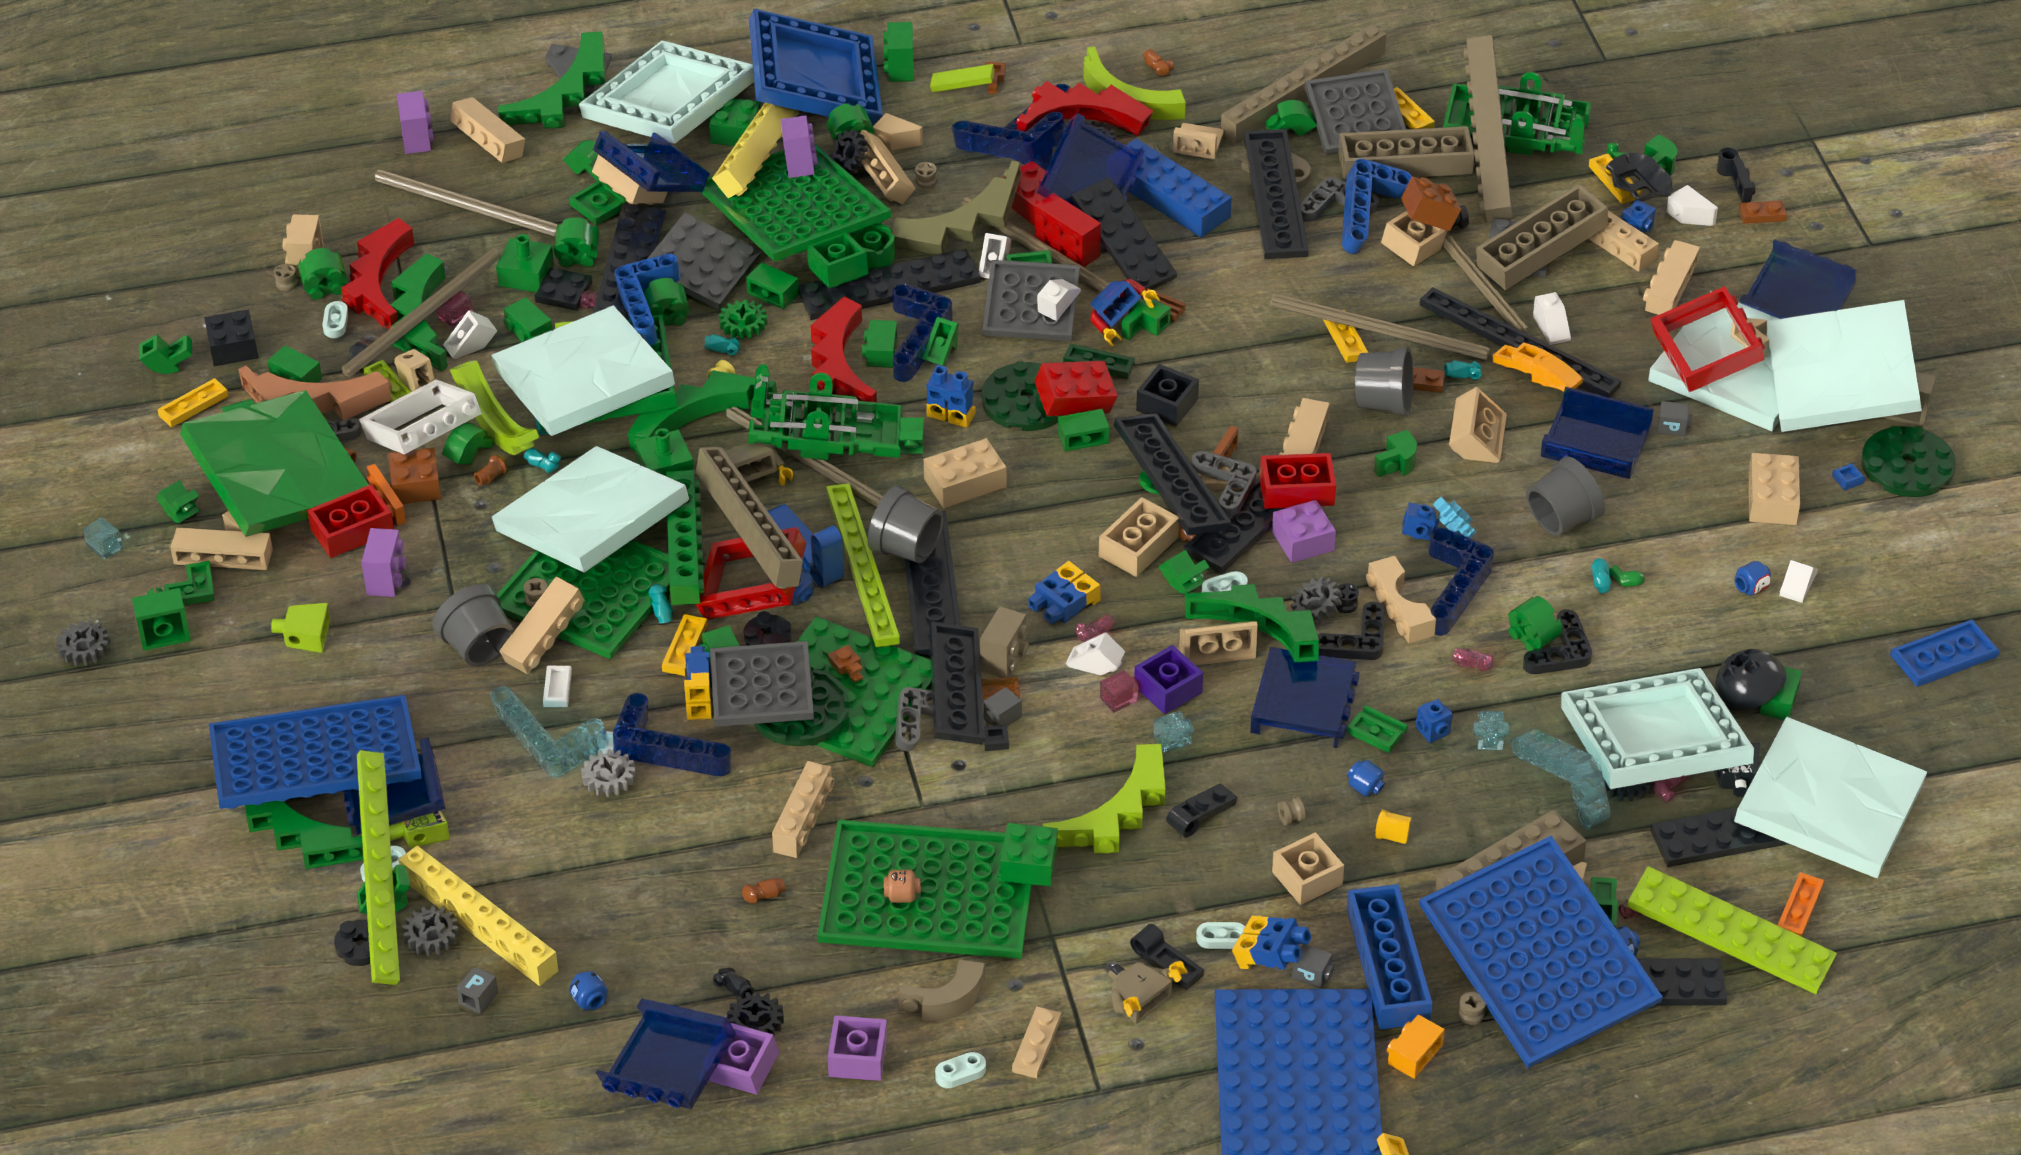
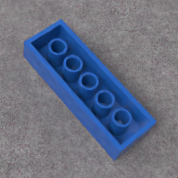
[1106,138,1232,237]
[1347,884,1432,1030]

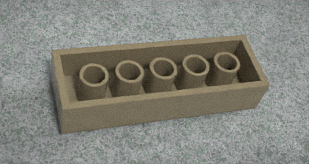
[1338,126,1474,181]
[1476,184,1608,290]
[1435,810,1587,892]

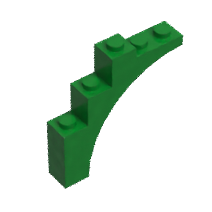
[498,31,606,129]
[1185,584,1319,662]

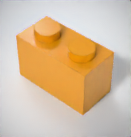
[1387,1014,1445,1079]

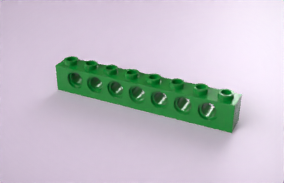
[666,470,704,605]

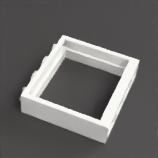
[359,380,482,454]

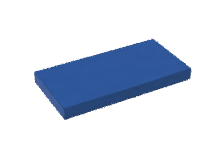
[1890,619,2000,687]

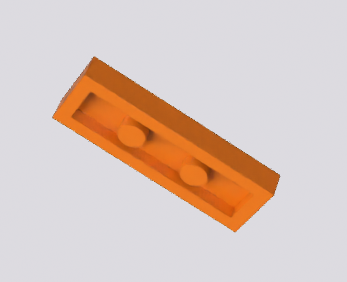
[365,464,406,526]
[1777,872,1824,937]

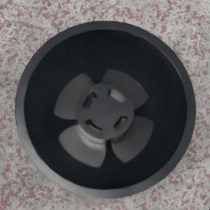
[1715,649,1787,711]

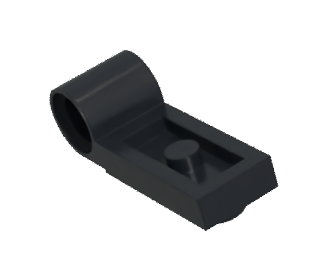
[1717,147,1755,203]
[1166,783,1238,838]
[1130,924,1204,990]

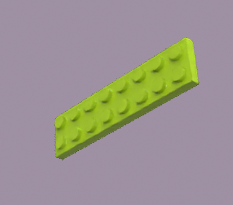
[1626,866,1837,994]

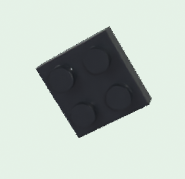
[535,267,593,311]

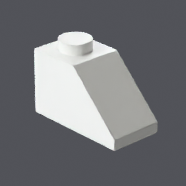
[1666,185,1718,226]
[979,233,1012,279]
[1037,279,1081,321]
[1533,292,1571,345]
[443,310,497,359]
[1066,633,1125,675]

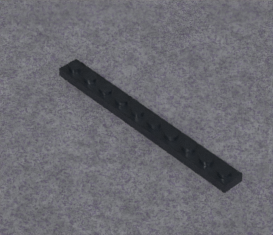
[1420,287,1621,399]

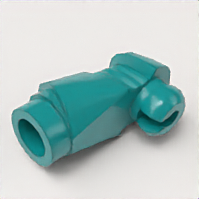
[704,334,740,356]
[1444,360,1482,380]
[524,447,561,473]
[1591,558,1612,594]
[649,584,674,623]

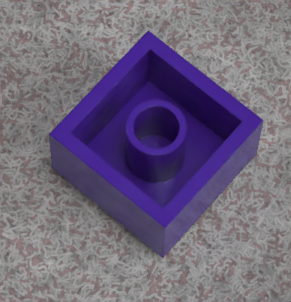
[1134,645,1203,715]

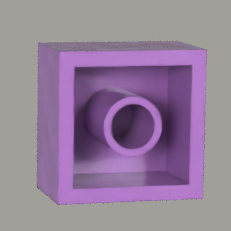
[397,91,434,154]
[781,116,818,178]
[1272,500,1336,563]
[361,528,406,597]
[828,1016,887,1081]
[704,1022,779,1095]

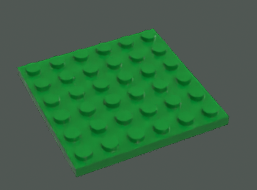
[497,540,670,660]
[797,616,932,768]

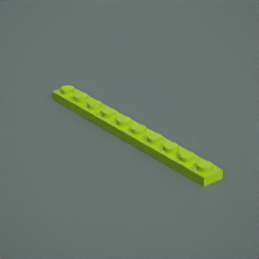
[826,483,900,647]
[357,750,400,985]

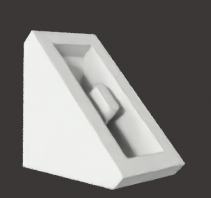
[1779,560,1818,603]

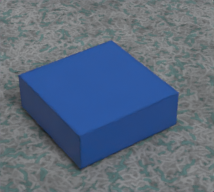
[1832,463,1865,491]

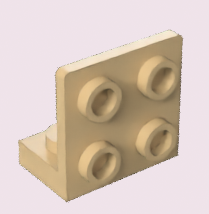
[1173,123,1224,159]

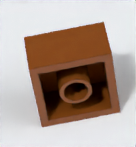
[1401,176,1461,231]
[388,447,441,504]

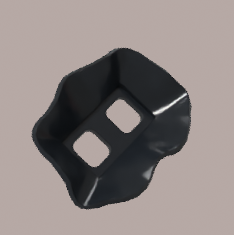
[1606,153,1672,202]

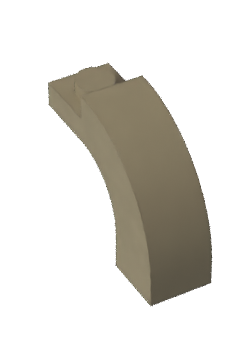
[898,960,985,1021]

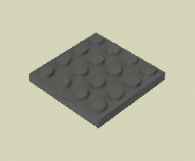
[1304,69,1406,154]
[647,213,761,310]
[982,260,1080,341]
[710,641,814,727]

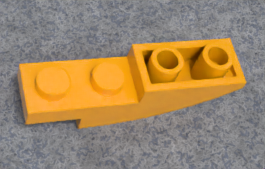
[1493,343,1583,393]

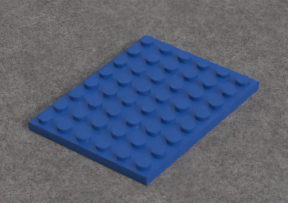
[209,695,422,809]
[1419,835,1663,1068]
[1214,989,1382,1155]

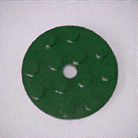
[982,361,1064,431]
[1861,426,1956,497]
[754,669,849,746]

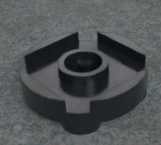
[743,611,791,646]
[334,920,371,966]

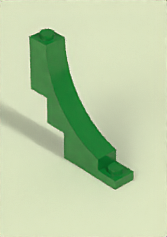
[389,253,448,372]
[627,370,777,451]
[245,801,364,869]

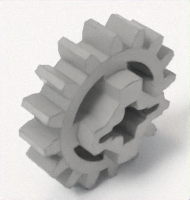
[581,749,636,797]

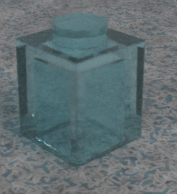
[83,517,123,559]

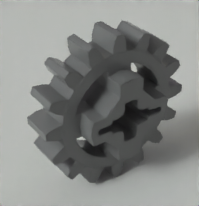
[1291,576,1343,623]
[56,620,111,666]
[402,906,459,956]

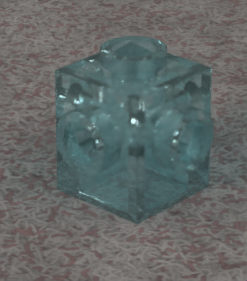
[1154,711,1194,752]
[1473,711,1509,750]

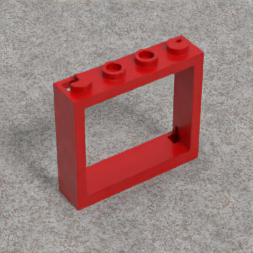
[1650,286,1766,393]
[696,527,807,620]

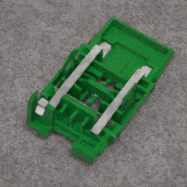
[1443,72,1592,155]
[748,364,903,460]

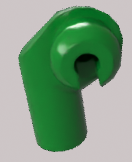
[1606,142,1628,159]
[1610,565,1645,587]

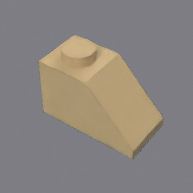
[873,113,923,151]

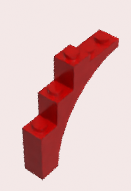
[1015,81,1153,138]
[341,218,415,330]
[811,296,877,403]

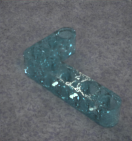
[490,686,609,778]
[1510,729,1611,830]

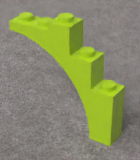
[1043,744,1165,853]

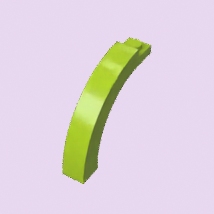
[1083,46,1186,120]
[450,361,539,455]

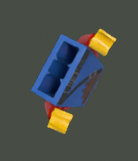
[1090,279,1160,346]

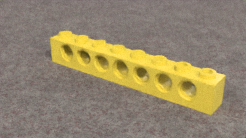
[398,846,559,986]

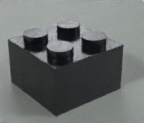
[204,309,259,366]
[1136,364,1199,426]

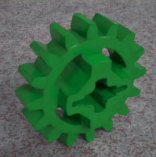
[719,299,768,340]

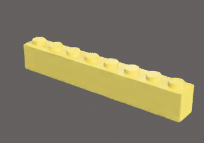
[712,103,799,198]

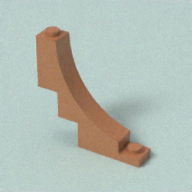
[239,366,392,421]

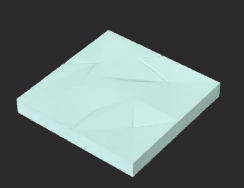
[579,40,754,144]
[1767,300,1922,432]
[1648,302,1780,431]
[491,305,675,436]
[492,446,689,573]
[1561,668,1754,789]
[1734,717,1927,878]

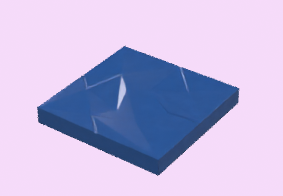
[749,9,883,126]

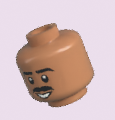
[884,869,921,903]

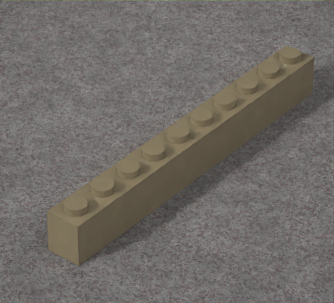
[1221,24,1387,144]
[1463,35,1513,223]
[696,447,803,589]

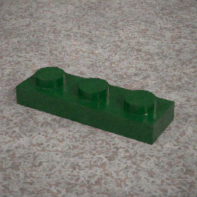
[1063,343,1135,379]

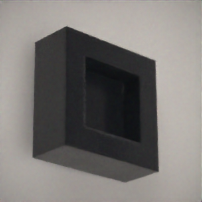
[983,725,1009,751]

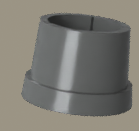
[1355,347,1414,416]
[1526,456,1605,536]
[868,485,943,563]
[432,584,515,666]

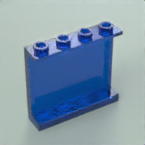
[1036,113,1145,208]
[593,131,710,192]
[1739,239,1857,319]
[1541,387,1654,479]
[1250,647,1360,748]
[343,737,446,834]
[596,999,736,1109]

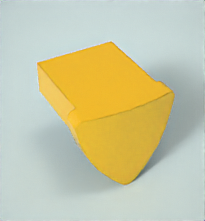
[1376,809,1412,844]

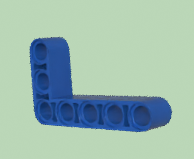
[1342,159,1412,254]
[615,254,681,346]
[768,504,844,588]

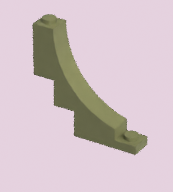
[889,161,1022,255]

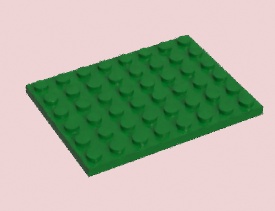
[696,144,892,261]
[817,820,1032,959]

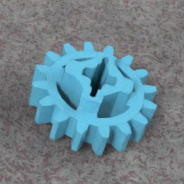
[1433,497,1477,540]

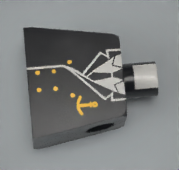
[1714,743,1760,797]

